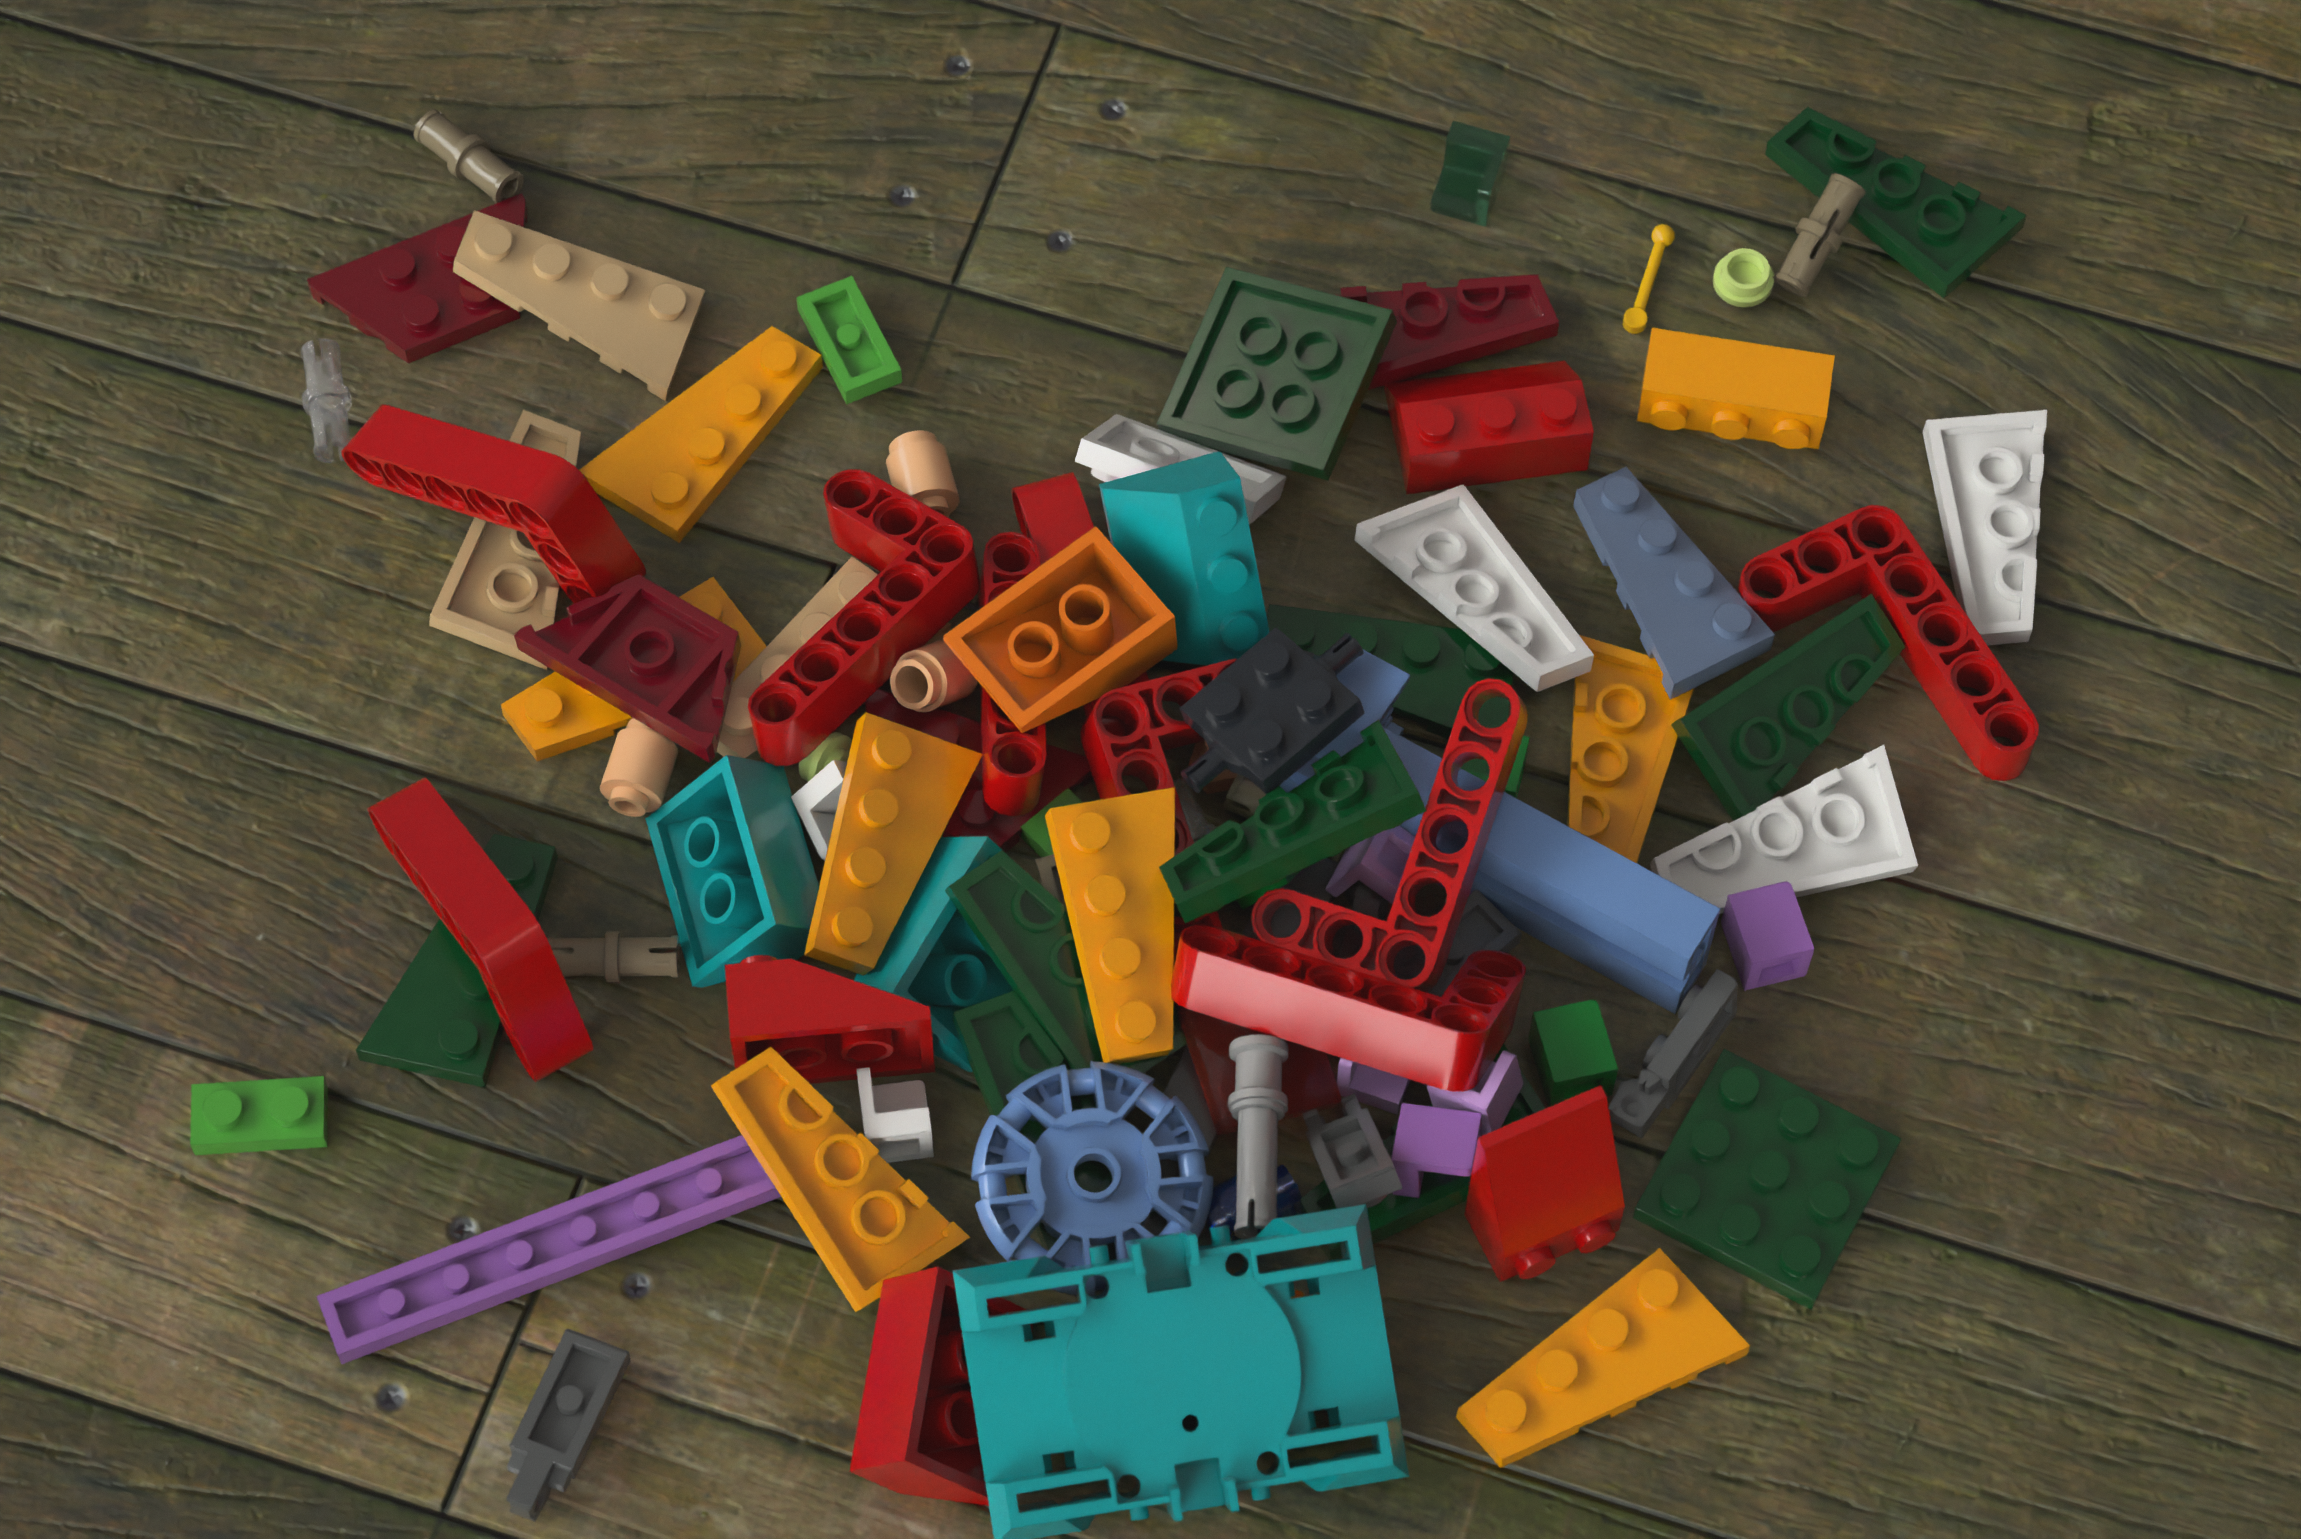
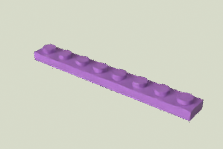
[316,1135,781,1364]

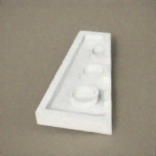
[1355,484,1594,692]
[1650,745,1918,914]

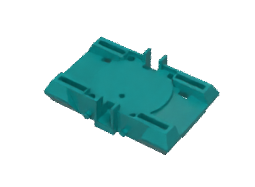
[953,1204,1409,1539]

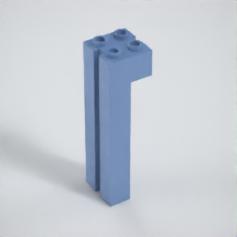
[1280,650,1720,1014]

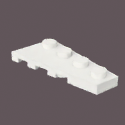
[1923,410,2047,645]

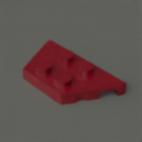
[307,193,528,364]
[514,574,741,763]
[865,689,1094,853]

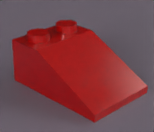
[725,955,935,1084]
[1464,1085,1625,1282]

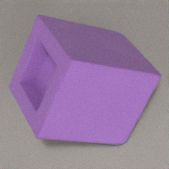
[1721,881,1814,991]
[1391,1103,1482,1198]

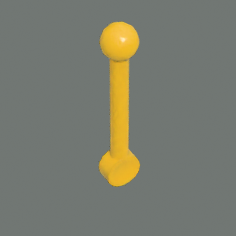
[1623,224,1675,334]

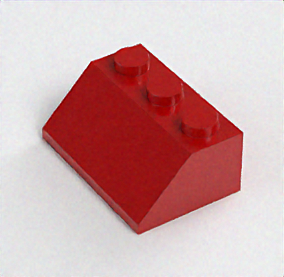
[1384,360,1594,495]
[849,1267,1033,1506]

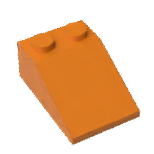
[943,526,1178,733]

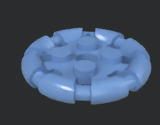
[971,1061,1214,1296]

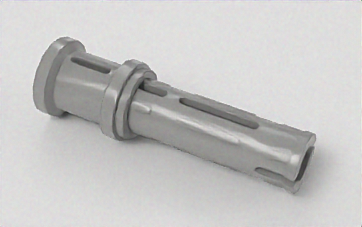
[1228,1035,1289,1239]

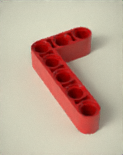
[341,404,646,604]
[748,469,980,766]
[1737,505,2039,781]
[1080,659,1237,966]
[1251,678,1528,992]
[367,777,594,1082]
[1171,925,1526,1092]

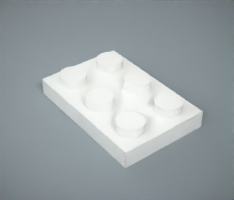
[1075,414,1287,525]

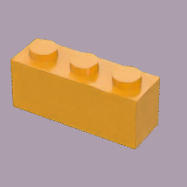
[1637,328,1835,449]

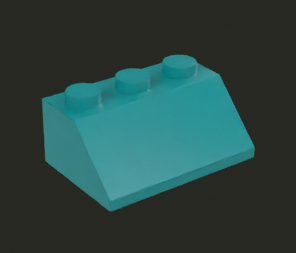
[1099,451,1269,665]
[646,755,819,988]
[853,836,1014,1072]

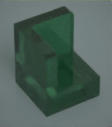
[1430,121,1511,227]

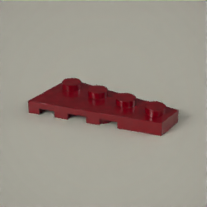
[1337,274,1559,390]

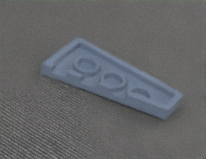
[1573,467,1775,700]

